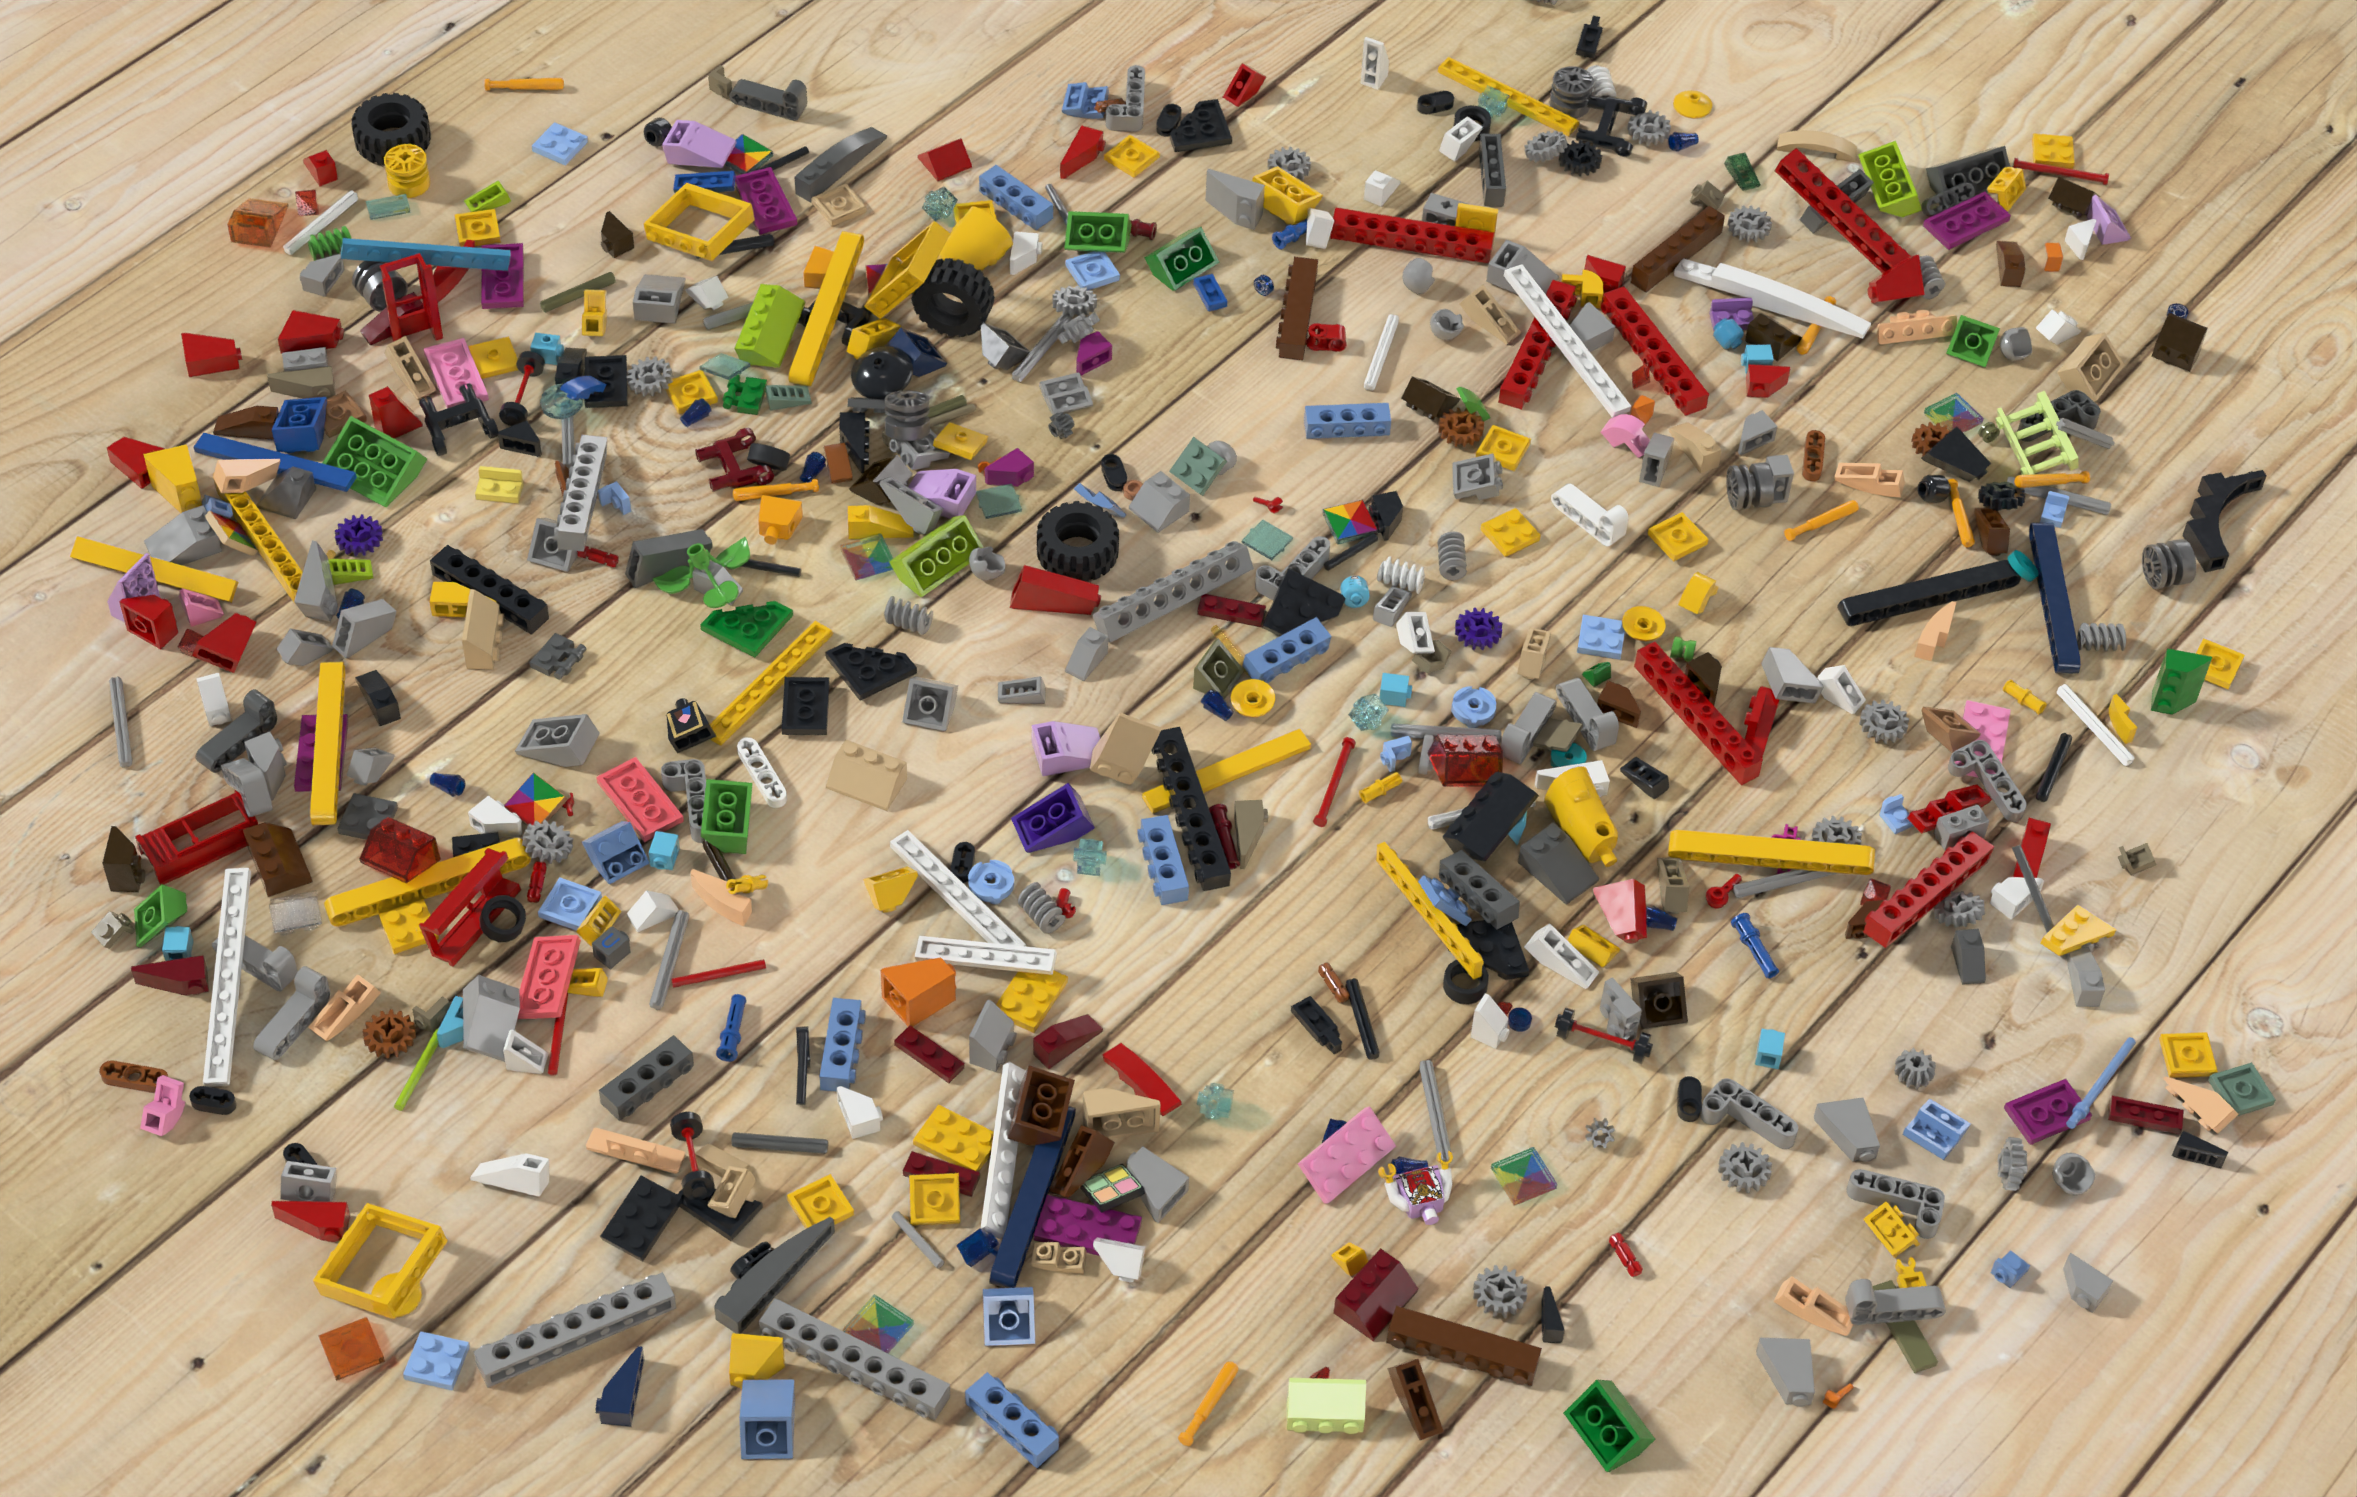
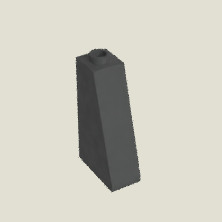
[625,529,713,588]

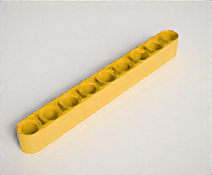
[789,231,864,387]
[213,473,303,603]
[310,662,345,826]
[1668,830,1875,875]
[324,838,531,927]

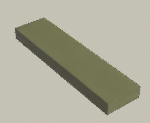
[1873,1280,1938,1373]

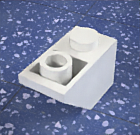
[2036,309,2081,345]
[468,796,523,838]

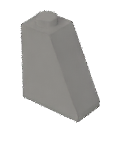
[1569,302,1615,352]
[1639,433,1675,487]
[332,599,397,658]
[1761,647,1824,703]
[1814,1097,1880,1162]
[1127,1146,1189,1223]
[1756,1337,1815,1407]

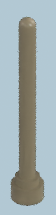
[882,404,976,447]

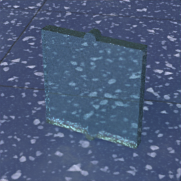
[700,353,750,380]
[976,484,1022,519]
[1242,520,1293,560]

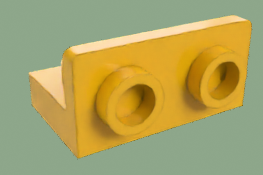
[1987,167,2026,211]
[1863,1201,1920,1259]

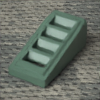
[766,385,812,411]

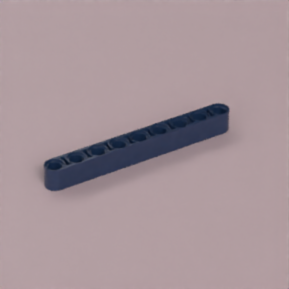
[2029,523,2081,674]
[989,1106,1076,1288]

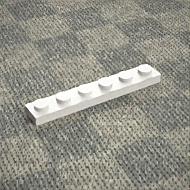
[915,936,1057,975]

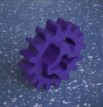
[335,514,383,556]
[1455,608,1503,650]

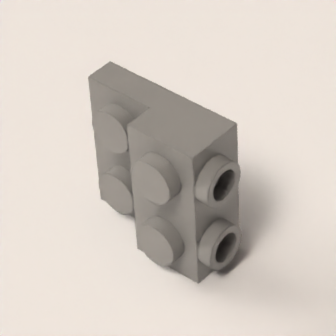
[890,429,950,470]
[1453,454,1503,500]
[1600,977,1642,1045]

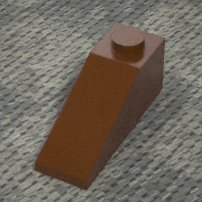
[1996,241,2026,287]
[213,406,279,440]
[1974,508,2010,556]
[1049,1125,1115,1199]
[1387,1359,1444,1440]

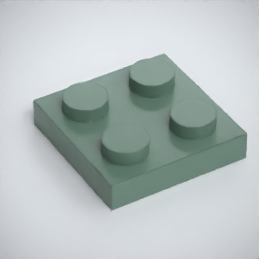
[1169,437,1227,496]
[2208,1062,2276,1117]

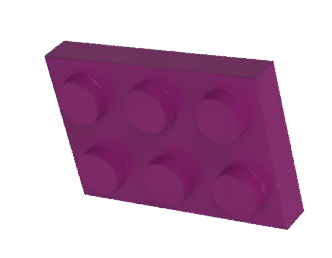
[2004,1079,2092,1145]

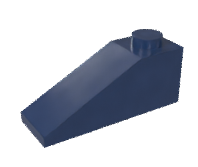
[595,1346,645,1427]

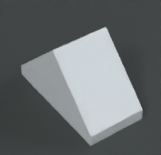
[1306,208,1334,249]
[2065,219,2097,260]
[627,890,679,932]
[503,1030,549,1074]

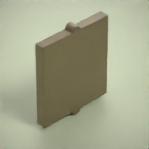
[1533,718,1583,752]

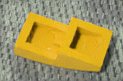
[2108,694,2137,744]

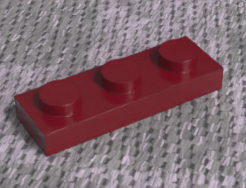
[1197,594,1266,627]
[894,1025,964,1083]
[2108,1095,2184,1134]
[903,1151,980,1197]

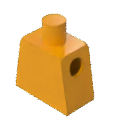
[803,246,855,288]
[759,495,803,545]

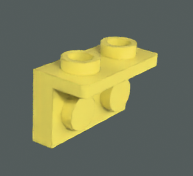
[475,466,524,504]

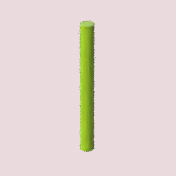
[394,1029,439,1111]

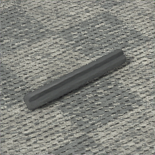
[731,1132,828,1154]

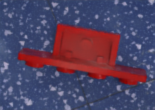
[1744,686,1780,758]

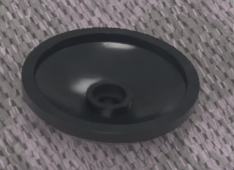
[851,346,913,400]

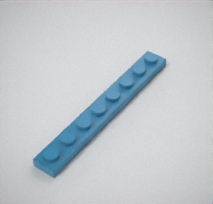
[341,238,511,271]

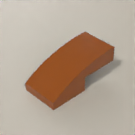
[824,443,853,484]

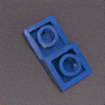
[560,376,606,401]

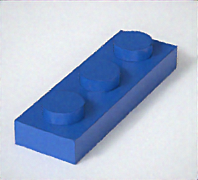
[673,171,736,193]

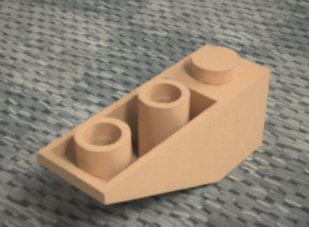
[213,459,280,493]
[2163,1076,2239,1134]

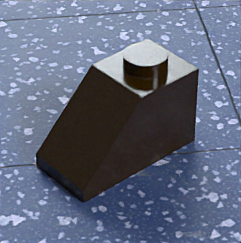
[601,211,634,258]

